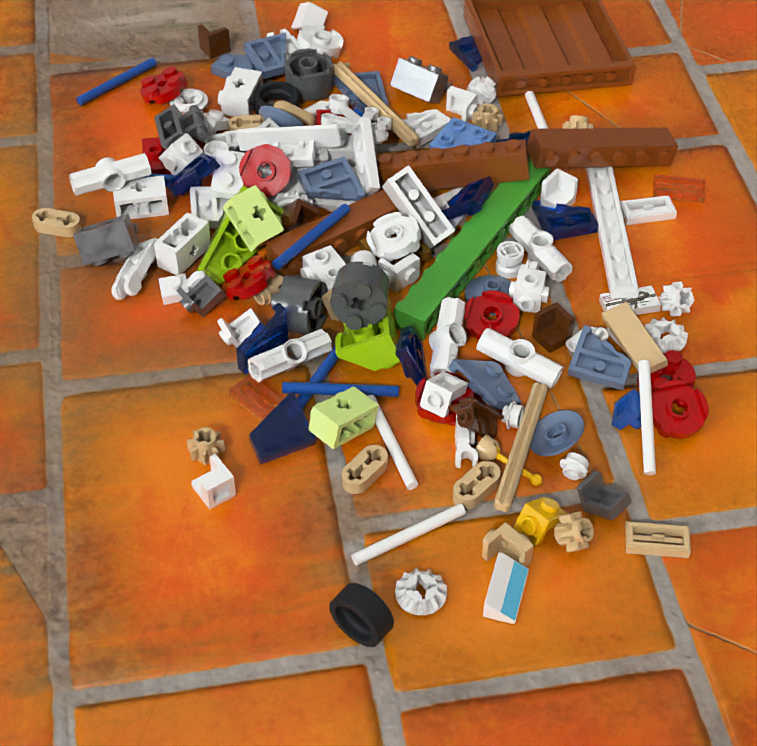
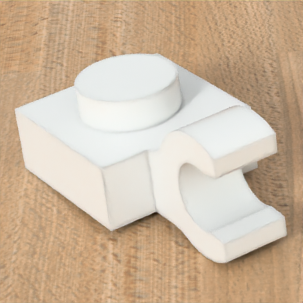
[159,271,205,305]
[455,415,478,468]

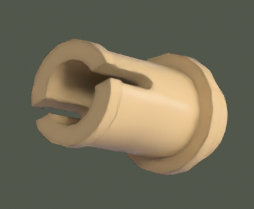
[253,275,284,305]

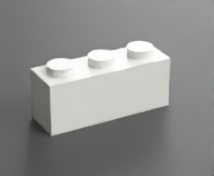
[382,165,455,249]

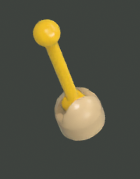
[475,434,542,486]

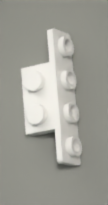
[236,124,341,169]

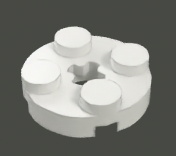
[297,24,344,58]
[366,212,421,262]

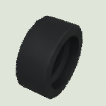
[254,81,300,115]
[329,583,394,647]

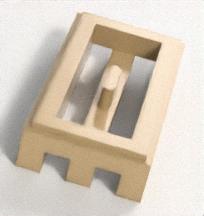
[625,521,691,558]

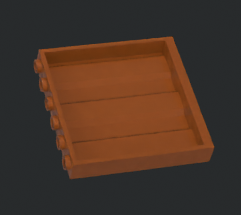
[463,0,636,96]

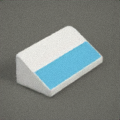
[483,552,529,624]

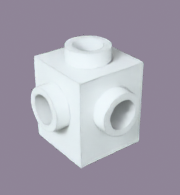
[509,267,549,313]

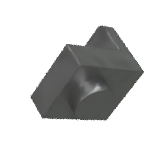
[176,275,226,317]
[577,471,632,521]

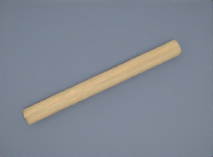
[333,62,419,147]
[494,382,548,513]

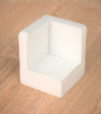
[291,2,328,30]
[540,168,578,215]
[191,454,236,510]

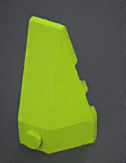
[196,185,283,286]
[335,297,402,371]

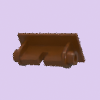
[448,398,504,438]

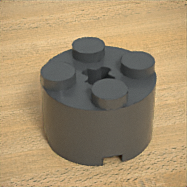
[284,48,333,103]
[330,261,390,330]
[271,275,328,335]

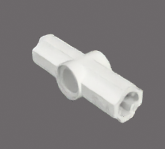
[69,153,151,196]
[509,215,573,283]
[429,297,467,377]
[476,328,564,388]
[248,329,332,383]

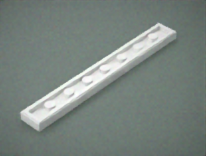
[585,167,639,298]

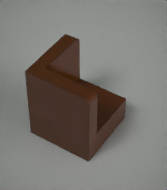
[198,24,231,59]
[281,198,320,234]
[532,302,574,353]

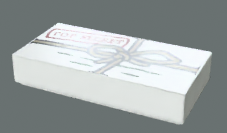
[599,286,661,315]

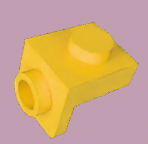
[514,496,568,545]

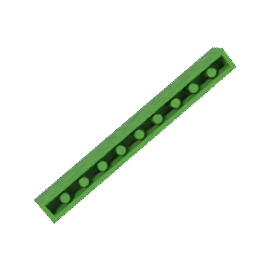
[393,156,551,341]

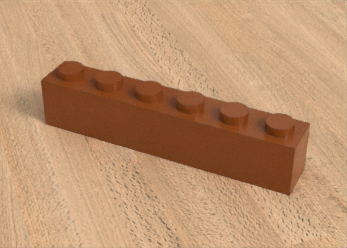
[527,128,678,168]
[376,139,529,192]
[266,189,400,277]

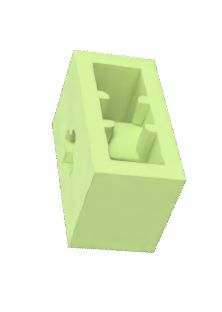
[222,185,284,252]
[308,386,379,449]

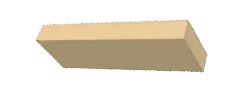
[601,301,668,373]

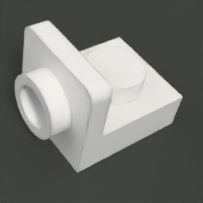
[420,371,468,418]

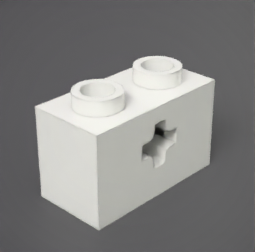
[218,67,263,117]
[113,175,169,219]
[154,213,211,275]

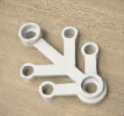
[321,94,392,144]

